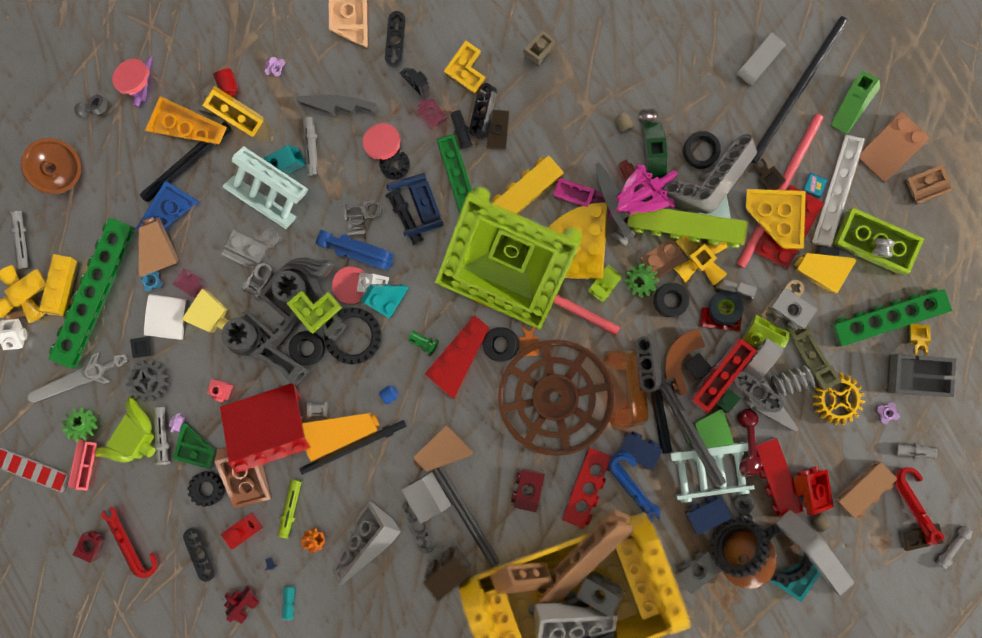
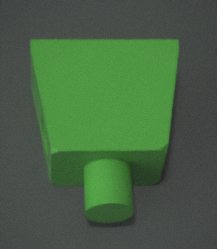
[685,408,734,448]

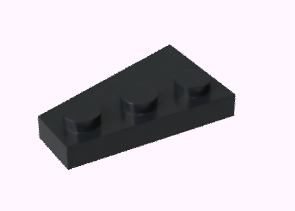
[399,68,430,100]

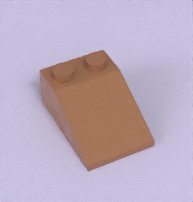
[859,111,930,183]
[214,447,271,509]

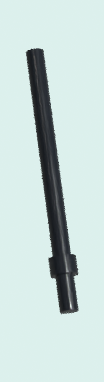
[299,420,407,475]

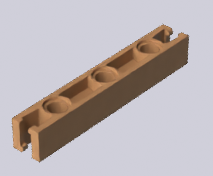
[536,509,634,604]

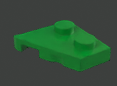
[173,423,216,469]

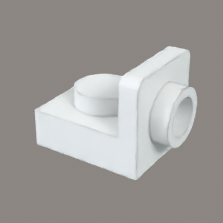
[357,273,389,293]

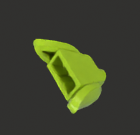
[95,395,156,463]

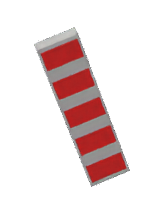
[0,447,70,493]

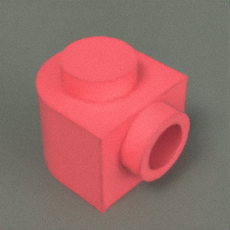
[207,379,233,402]

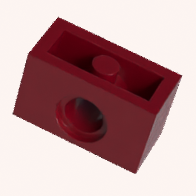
[511,468,545,513]

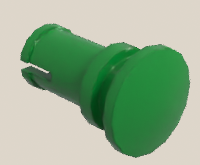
[408,330,439,357]

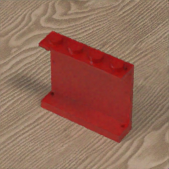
[220,383,310,473]

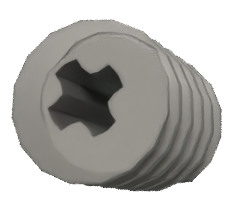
[771,365,816,397]

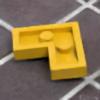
[444,40,486,94]

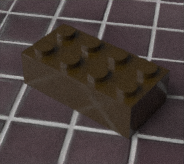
[423,546,471,602]

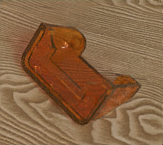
[604,349,649,430]

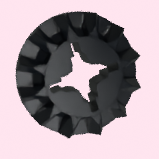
[379,150,410,179]

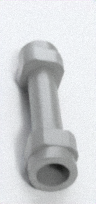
[936,525,973,569]

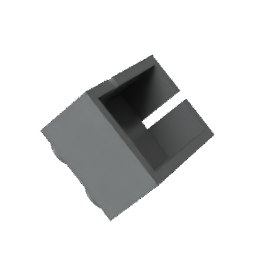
[888,354,956,397]

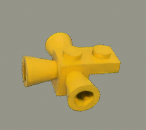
[673,236,728,286]
[0,265,46,323]

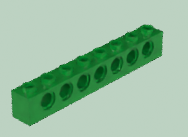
[49,218,135,368]

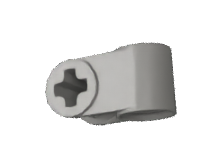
[241,263,275,301]

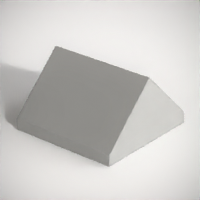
[401,471,452,524]

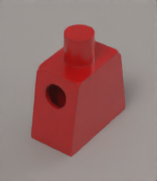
[220,512,263,550]

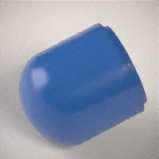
[379,385,398,405]

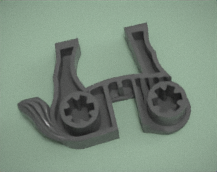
[221,257,347,385]

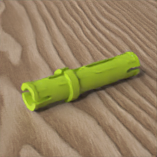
[277,479,302,538]

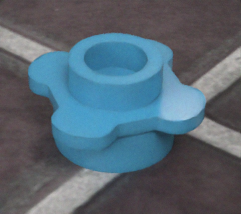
[141,271,163,292]

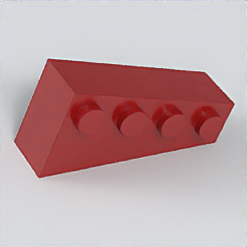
[425,315,489,399]

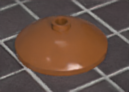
[21,138,81,194]
[723,530,777,589]

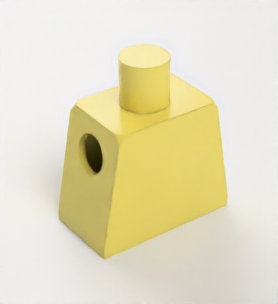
[182,289,229,333]

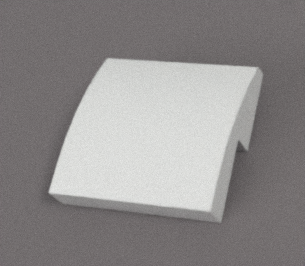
[144,294,187,340]

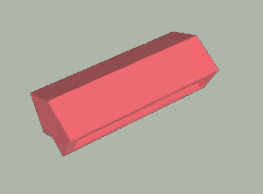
[68,439,97,491]

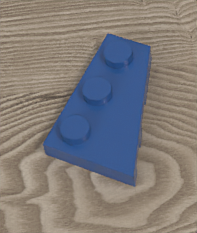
[135,181,199,232]

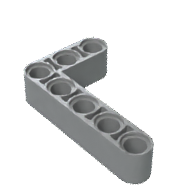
[664,134,757,214]
[776,510,854,596]

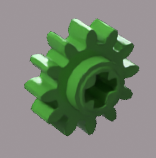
[624,263,660,298]
[61,407,98,442]

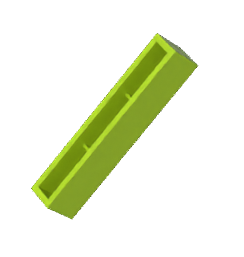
[627,208,748,248]

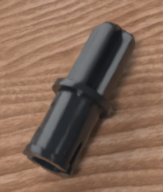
[451,110,473,149]

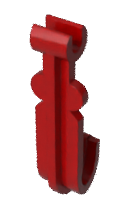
[894,467,945,546]
[101,506,158,578]

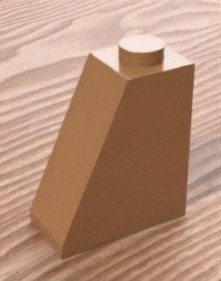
[139,217,178,277]
[413,425,473,472]

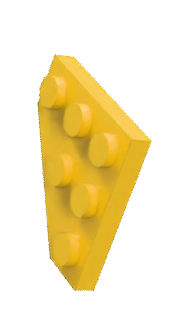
[745,189,806,250]

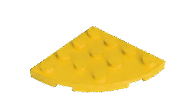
[548,202,608,280]

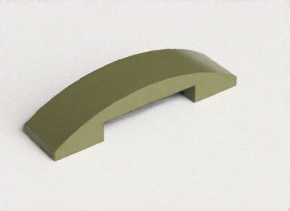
[785,324,842,391]

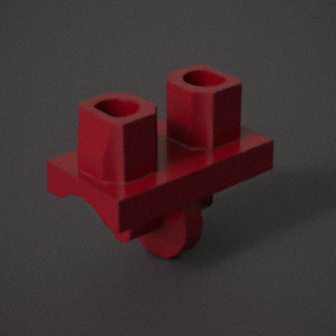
[224,585,259,624]

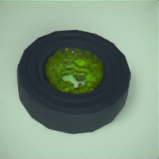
[708,291,744,326]

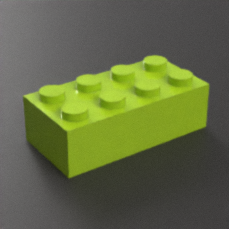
[833,208,924,276]

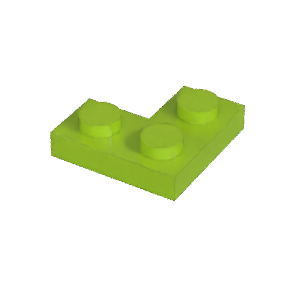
[287,291,342,333]

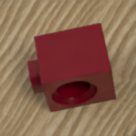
[73,530,105,563]

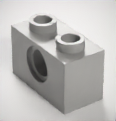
[768,288,818,330]

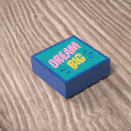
[802,173,828,198]

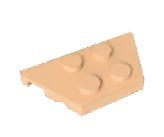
[329,0,368,48]

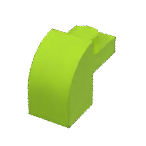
[588,264,623,302]

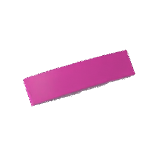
[553,178,629,224]

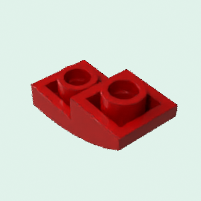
[699,307,742,332]

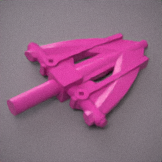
[616,164,678,216]

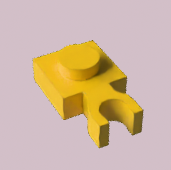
[909,324,931,356]

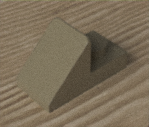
[523,31,557,66]

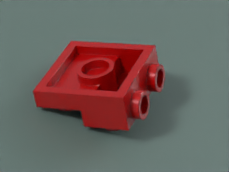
[794,467,834,515]

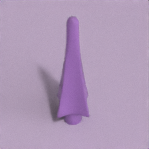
[131,57,152,107]

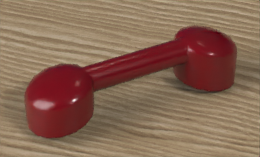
[737,409,762,477]

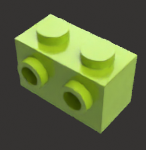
[743,314,790,348]

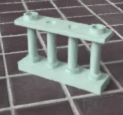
[223,146,308,229]
[669,442,755,503]

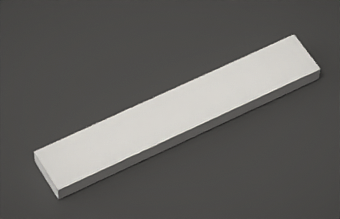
[812,134,865,247]

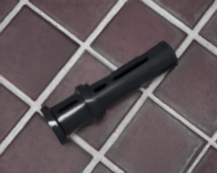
[385,188,424,245]

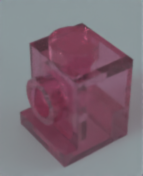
[417,98,447,130]
[173,268,206,298]

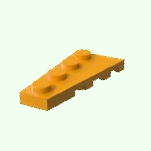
[145,96,227,145]

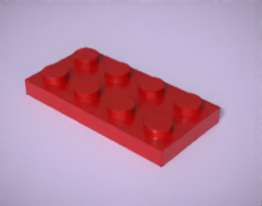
[754,185,824,270]

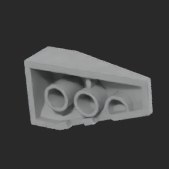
[332,501,401,585]
[533,603,618,638]

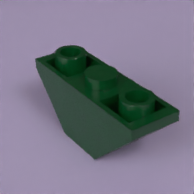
[642,122,668,179]

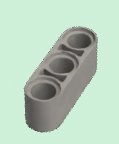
[737,32,786,86]
[738,338,784,386]

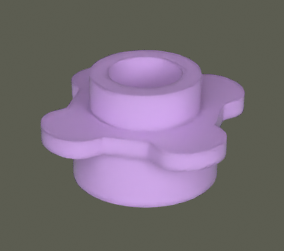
[264,57,285,77]
[877,402,900,424]
[169,413,185,433]

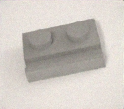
[221,230,268,270]

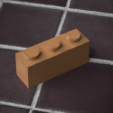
[834,461,897,519]
[491,562,553,595]

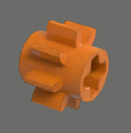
[301,528,325,553]

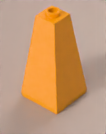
[302,413,380,461]

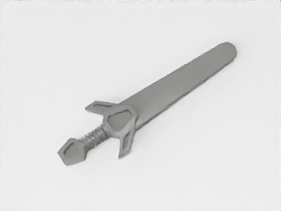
[27,353,129,403]

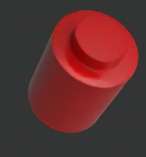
[213,68,239,98]

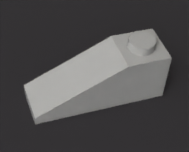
[744,381,799,432]

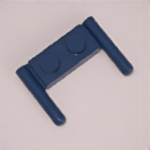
[386,173,443,238]

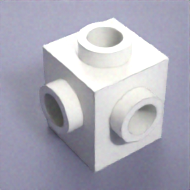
[0,318,27,350]

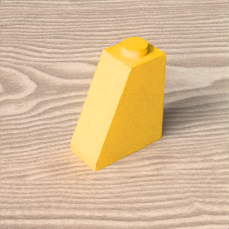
[793,253,857,294]

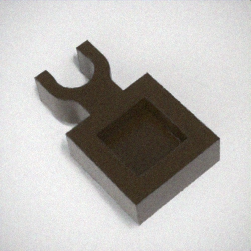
[753,158,786,190]

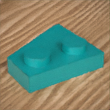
[360,284,409,319]
[770,560,820,602]

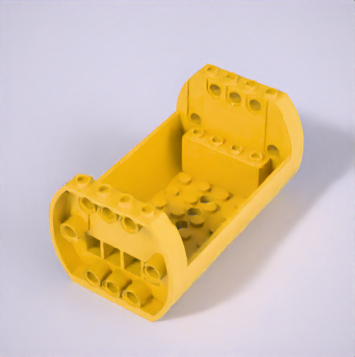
[458,512,690,638]

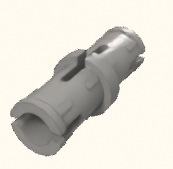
[895,443,937,459]

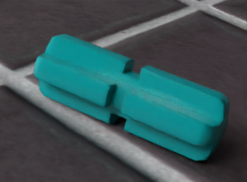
[282,586,295,620]

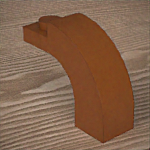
[663,328,705,395]

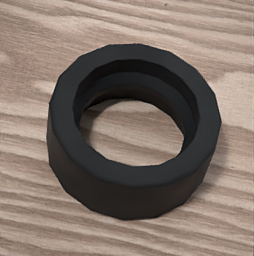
[683,131,721,169]

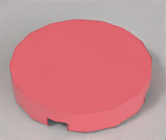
[112,59,150,95]
[363,123,401,160]
[332,266,365,304]

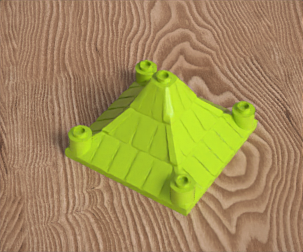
[435,187,582,330]

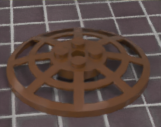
[498,340,614,456]

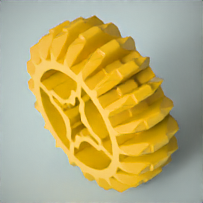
[812,373,865,425]

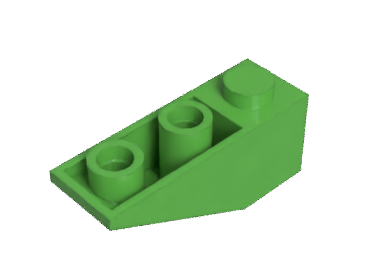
[831,70,880,134]

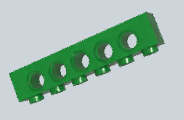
[830,287,952,347]

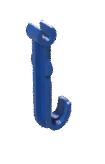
[315,230,394,270]
[609,450,660,524]

